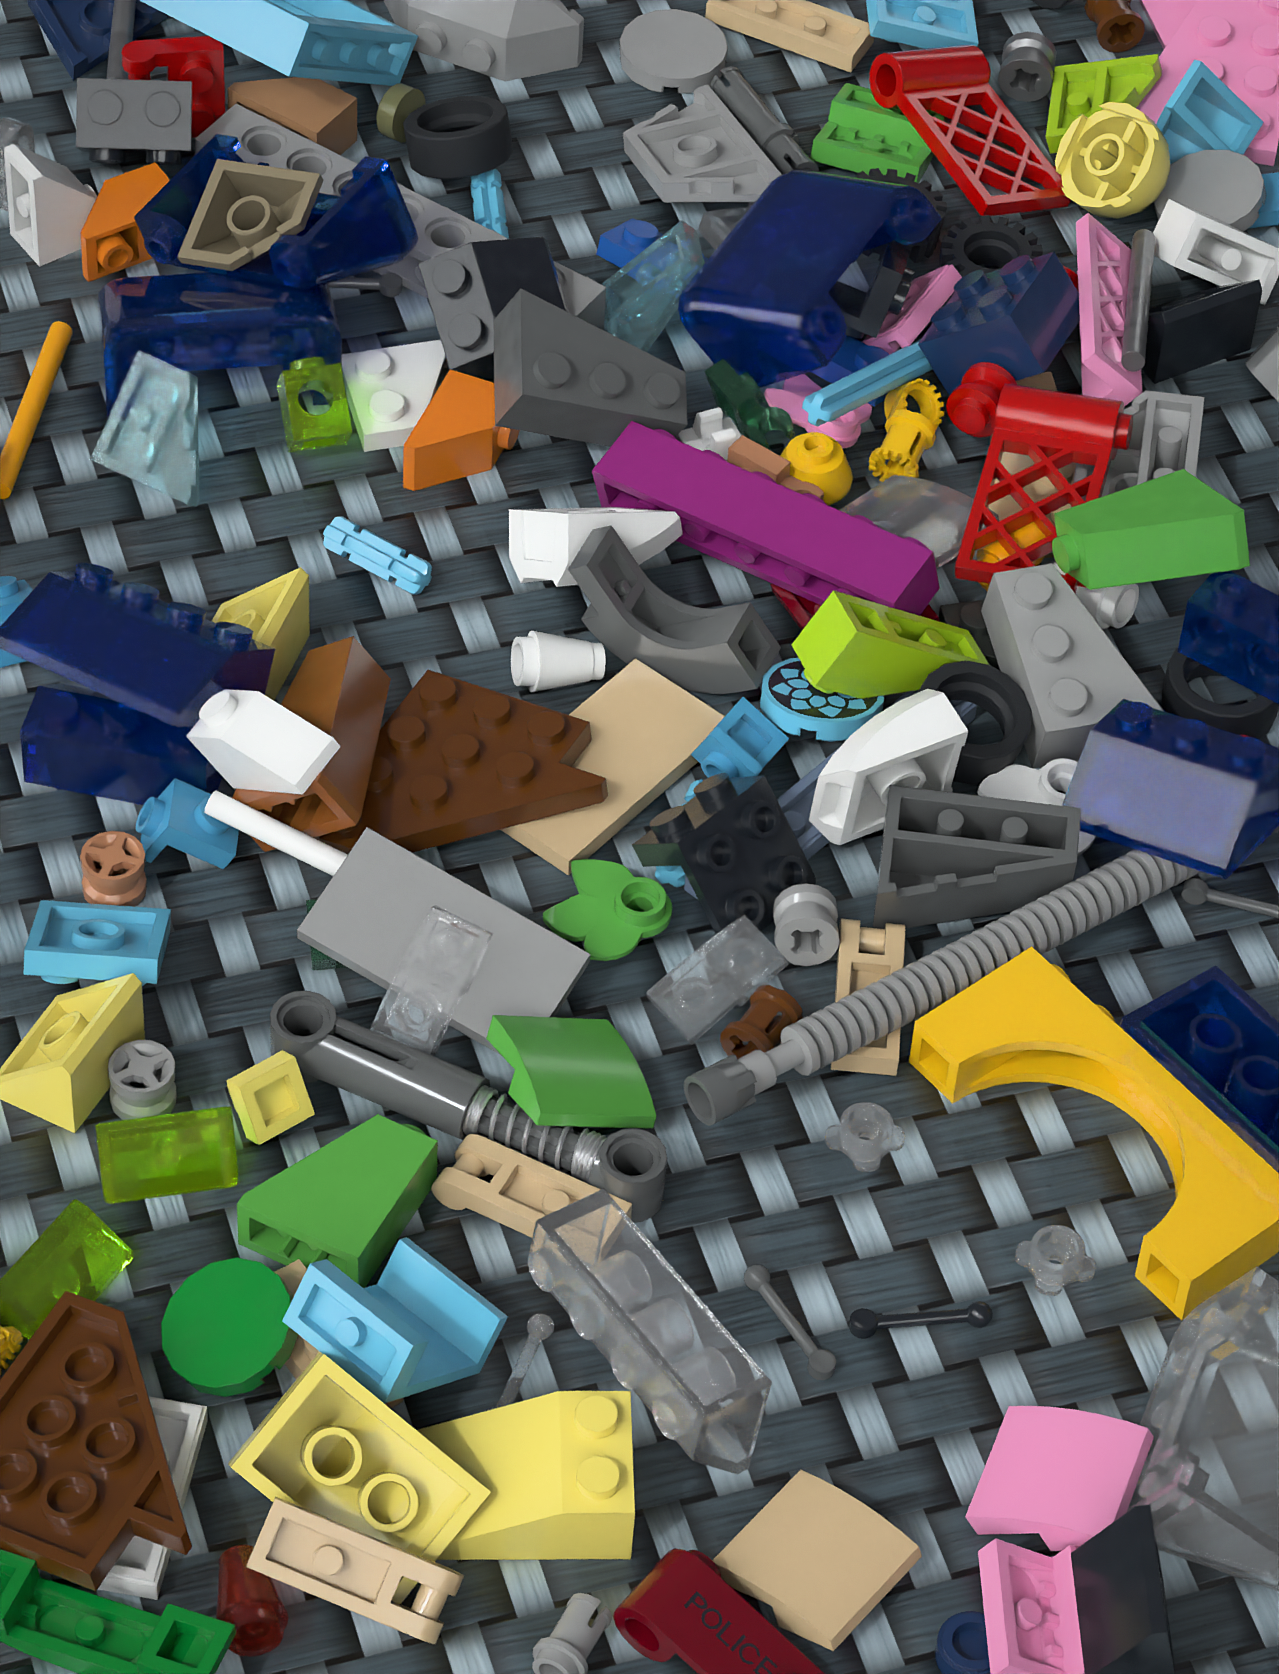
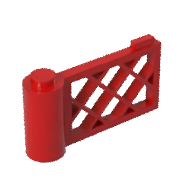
[869,45,1071,216]
[955,383,1133,594]

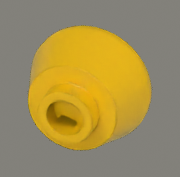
[780,432,853,506]

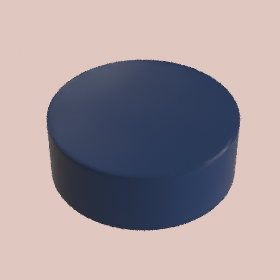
[935,1611,990,1674]

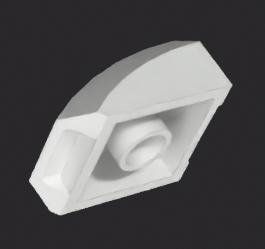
[509,507,683,587]
[809,689,968,845]

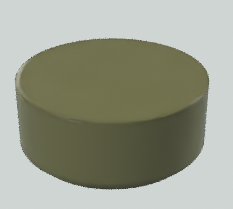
[376,83,426,142]

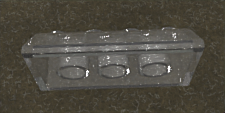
[527,1188,772,1475]

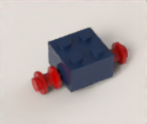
[918,252,1080,437]

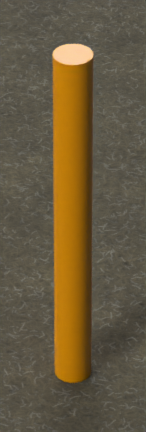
[0,321,73,499]

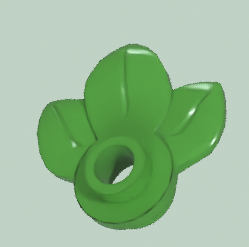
[543,859,672,961]

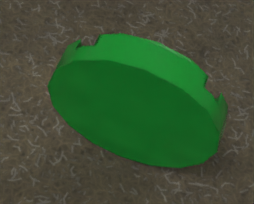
[161,1258,298,1397]

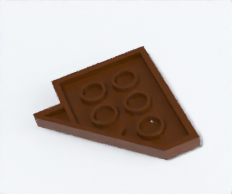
[315,670,608,854]
[0,1291,192,1591]

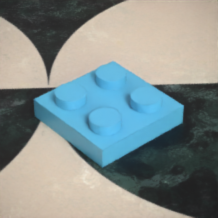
[24,900,171,986]

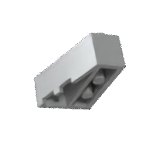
[981,563,1164,768]

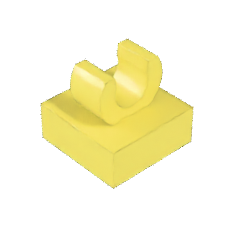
[226,1050,315,1145]

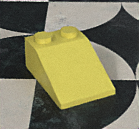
[228,1352,491,1604]
[417,1391,635,1560]

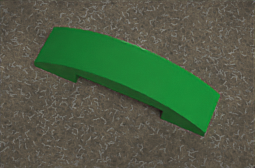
[0,1549,236,1674]

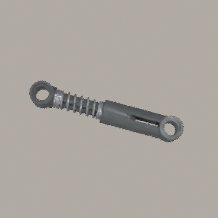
[270,990,667,1223]

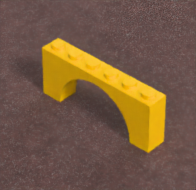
[909,946,1279,1321]

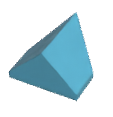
[1156,60,1264,165]

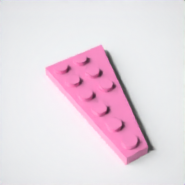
[1136,0,1279,166]

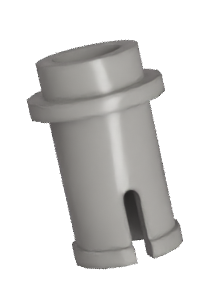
[532,1593,612,1674]

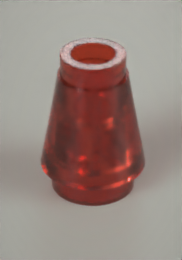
[216,1545,289,1657]

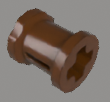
[1084,0,1145,53]
[720,985,803,1059]

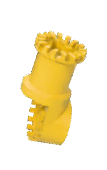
[869,378,944,489]

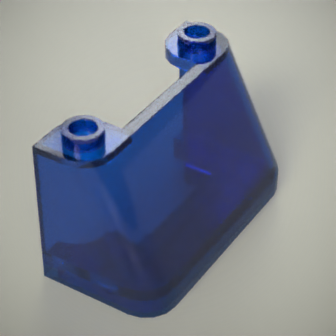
[134,134,418,289]
[678,169,942,395]
[97,267,342,419]

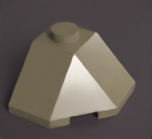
[177,159,324,271]

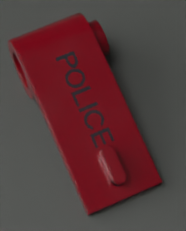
[613,1548,824,1674]

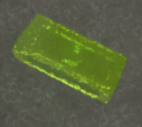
[95,1106,239,1204]
[0,1199,134,1340]

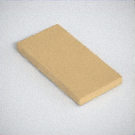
[500,658,725,875]

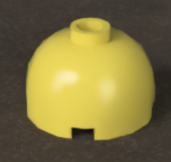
[1055,102,1170,219]

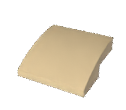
[712,1470,922,1651]

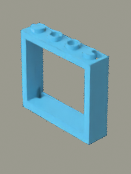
[140,0,418,86]

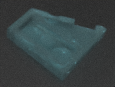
[601,220,706,352]
[90,350,199,507]

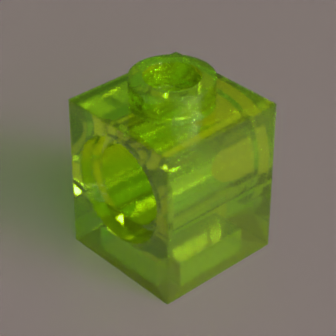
[277,357,352,452]

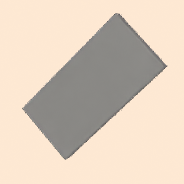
[297,827,590,1056]

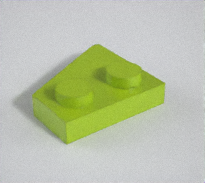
[1046,54,1162,154]

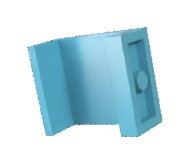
[282,1237,508,1404]

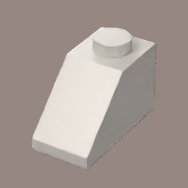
[4,144,97,267]
[1153,199,1279,305]
[186,689,341,794]

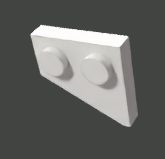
[338,339,448,452]

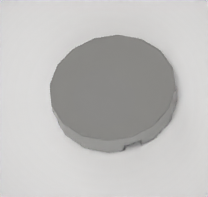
[619,9,728,93]
[1154,150,1266,231]

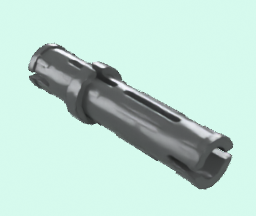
[710,66,819,191]

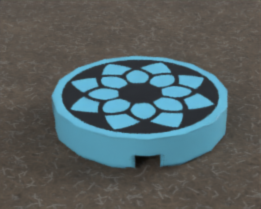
[760,657,884,742]

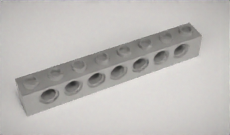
[195,104,606,330]

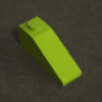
[791,590,989,699]

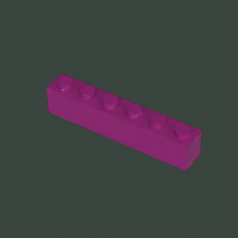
[592,421,940,616]

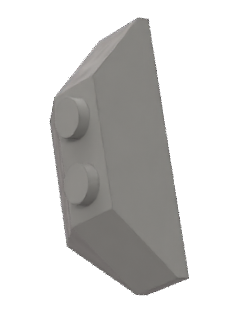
[384,0,584,81]
[1070,390,1205,508]

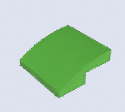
[810,83,949,183]
[486,1015,657,1128]

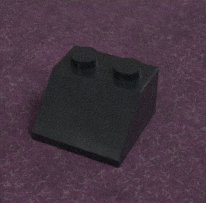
[418,237,569,381]

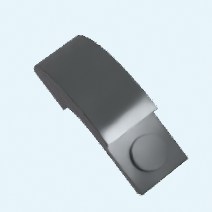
[568,525,781,694]

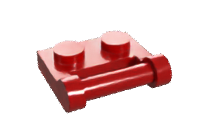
[122,36,225,138]

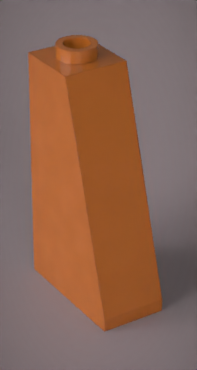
[232,636,391,852]

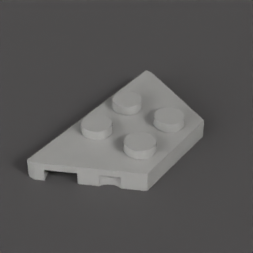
[623,85,787,202]

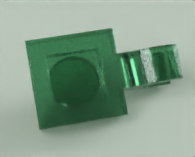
[705,358,796,450]

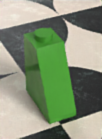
[1052,469,1250,590]
[237,1114,438,1288]

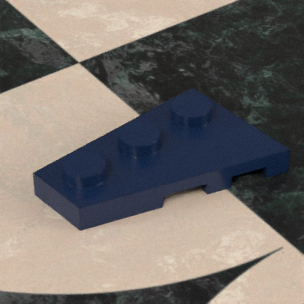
[28,0,169,81]

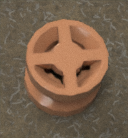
[80,831,147,907]

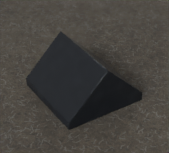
[1142,279,1262,384]
[1071,1504,1176,1674]

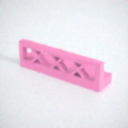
[1076,213,1143,407]

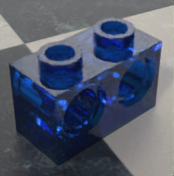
[1177,571,1279,704]

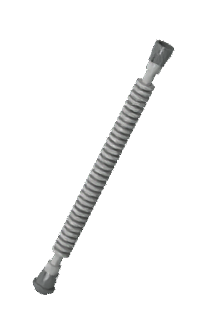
[684,775,1279,1126]

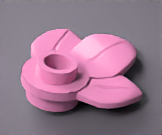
[764,368,872,448]

